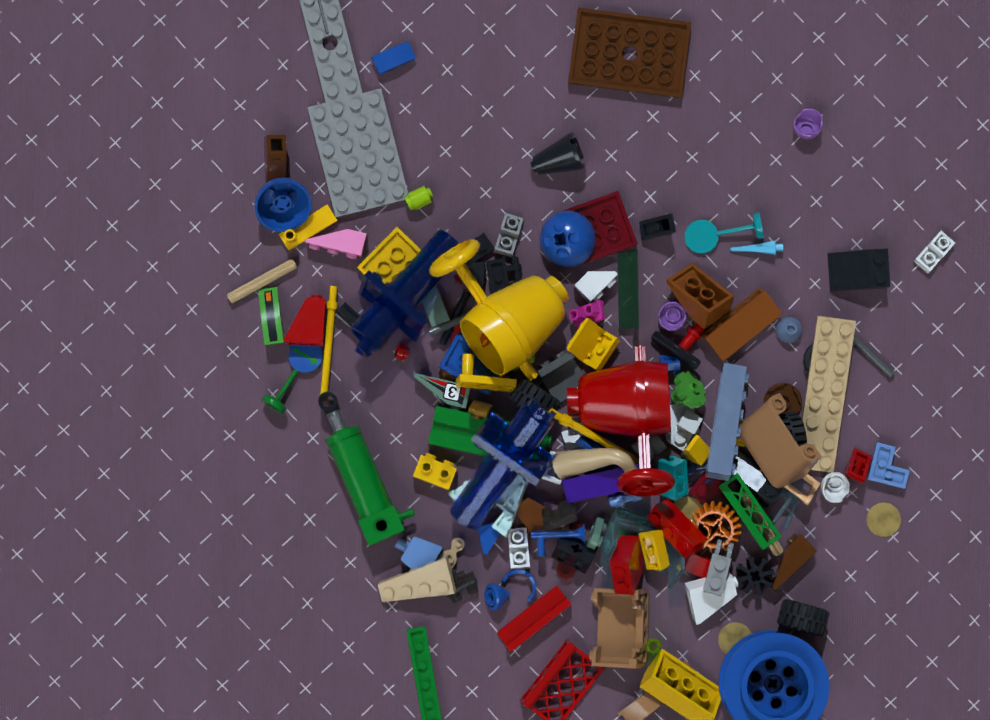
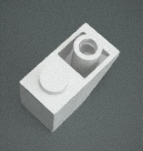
[574,271,618,302]

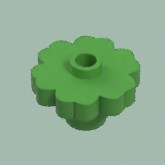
[671,371,706,409]

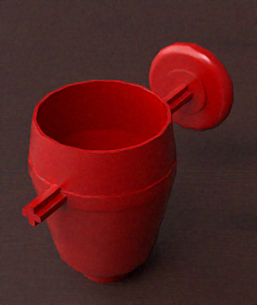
[567,345,675,497]

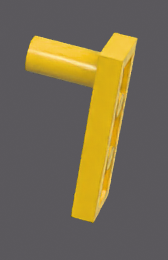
[279,204,338,251]
[456,354,517,392]

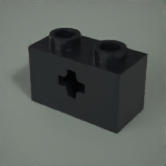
[551,537,598,574]

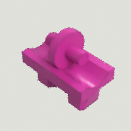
[569,300,606,329]

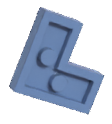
[867,442,910,489]

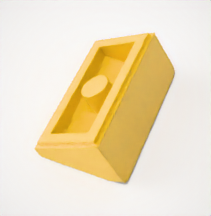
[638,530,670,571]

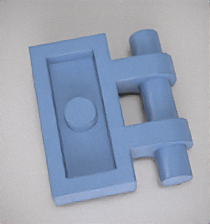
[607,493,644,508]

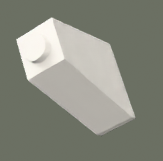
[685,571,738,625]

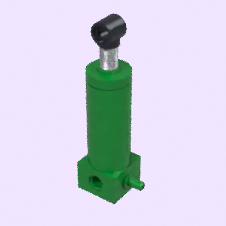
[318,392,415,546]

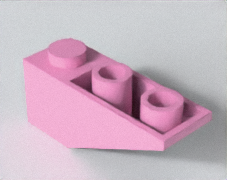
[305,229,367,260]

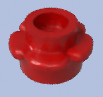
[394,343,410,361]

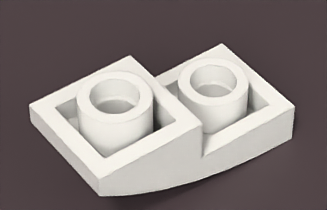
[914,231,955,274]
[508,528,530,570]

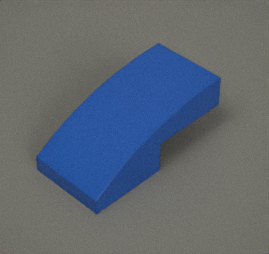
[371,41,416,75]

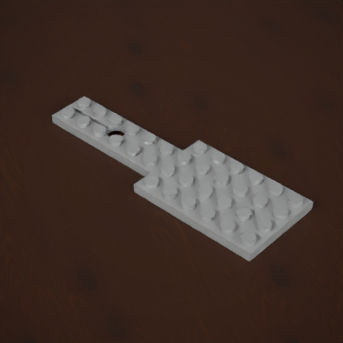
[299,0,408,218]

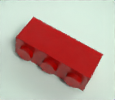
[646,498,707,559]

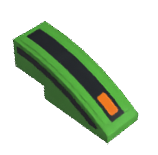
[258,287,284,346]

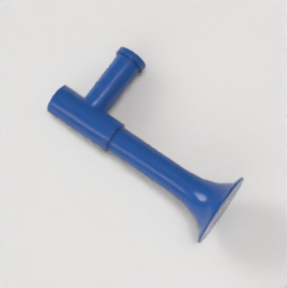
[531,524,585,556]

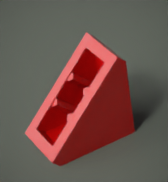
[843,448,872,483]

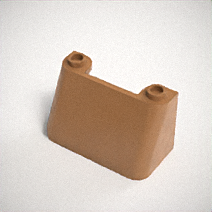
[738,393,822,488]
[589,588,649,669]

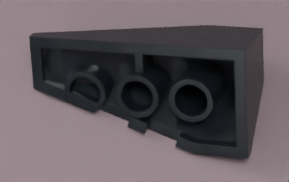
[707,452,785,508]

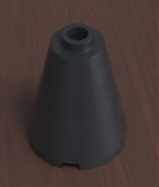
[530,133,586,175]

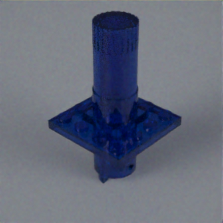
[349,230,459,358]
[450,397,556,530]

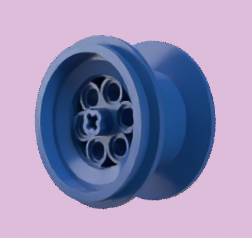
[719,630,830,720]

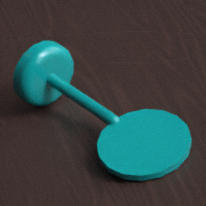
[685,212,764,254]

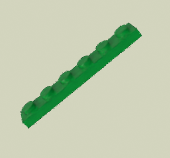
[406,626,442,720]

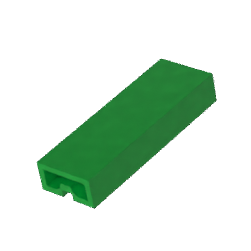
[428,406,552,469]

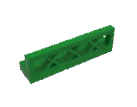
[718,473,782,550]

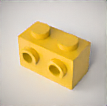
[413,453,457,490]

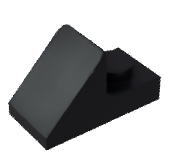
[639,213,676,240]

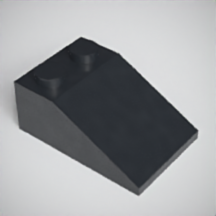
[827,248,890,292]

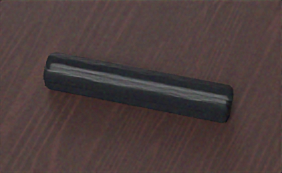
[651,331,701,370]

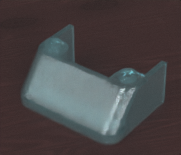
[601,507,685,589]

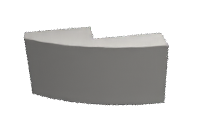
[494,213,524,257]

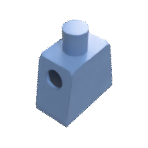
[394,536,443,569]

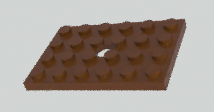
[568,7,691,98]

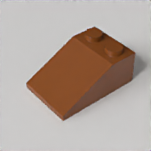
[666,263,734,329]

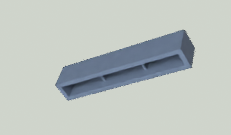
[705,363,749,481]

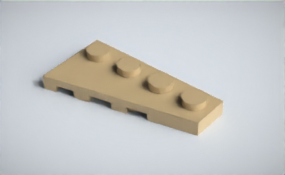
[378,555,456,602]

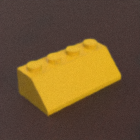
[639,649,721,720]

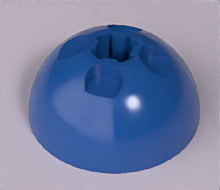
[254,177,312,232]
[540,211,595,268]

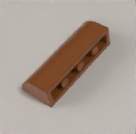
[701,287,783,362]

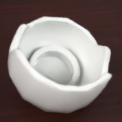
[821,472,850,503]

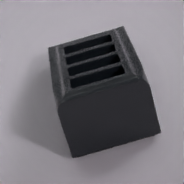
[470,261,486,290]

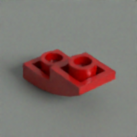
[683,553,711,578]

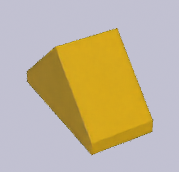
[680,434,710,466]

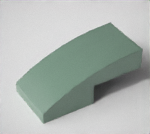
[418,285,450,327]

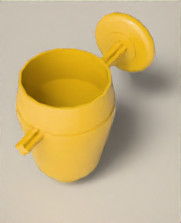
[429,239,569,381]

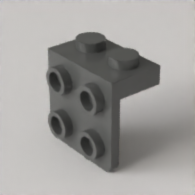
[537,350,583,402]

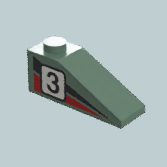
[414,373,470,411]

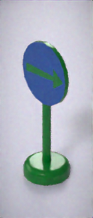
[261,345,323,415]

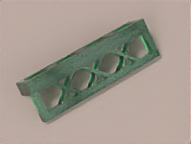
[617,251,639,329]

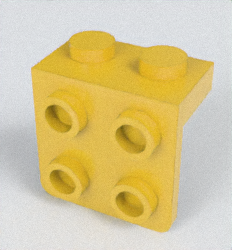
[567,318,620,371]

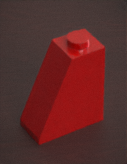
[284,295,327,347]

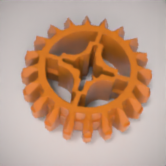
[690,501,742,553]

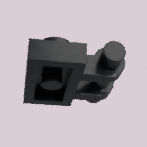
[486,257,522,294]

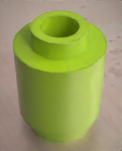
[404,186,434,211]

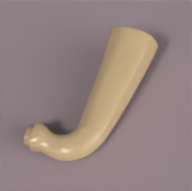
[552,448,637,480]

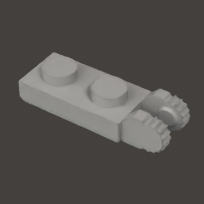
[703,539,734,597]

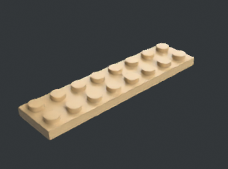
[802,315,856,473]

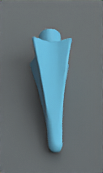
[730,240,783,255]

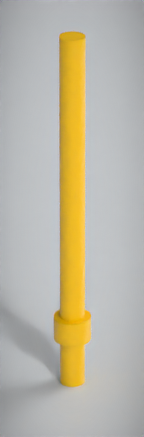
[320,286,338,401]
[548,408,639,464]

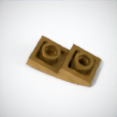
[468,399,494,421]

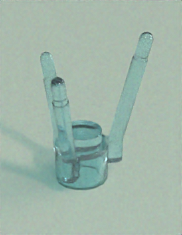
[764,484,803,529]

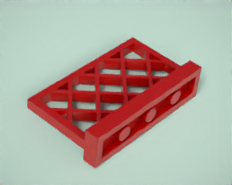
[520,639,604,720]

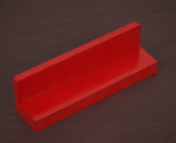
[497,586,571,652]

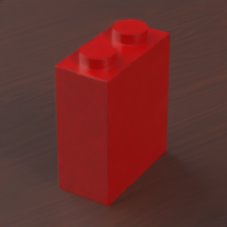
[609,535,644,595]

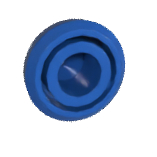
[484,584,510,611]

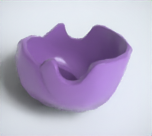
[793,109,823,140]
[658,302,687,331]

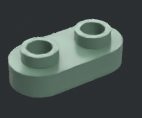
[587,517,606,549]

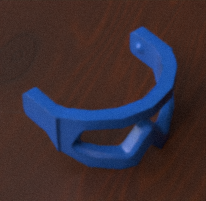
[501,569,536,602]

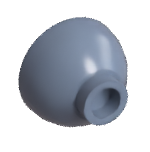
[776,317,803,343]

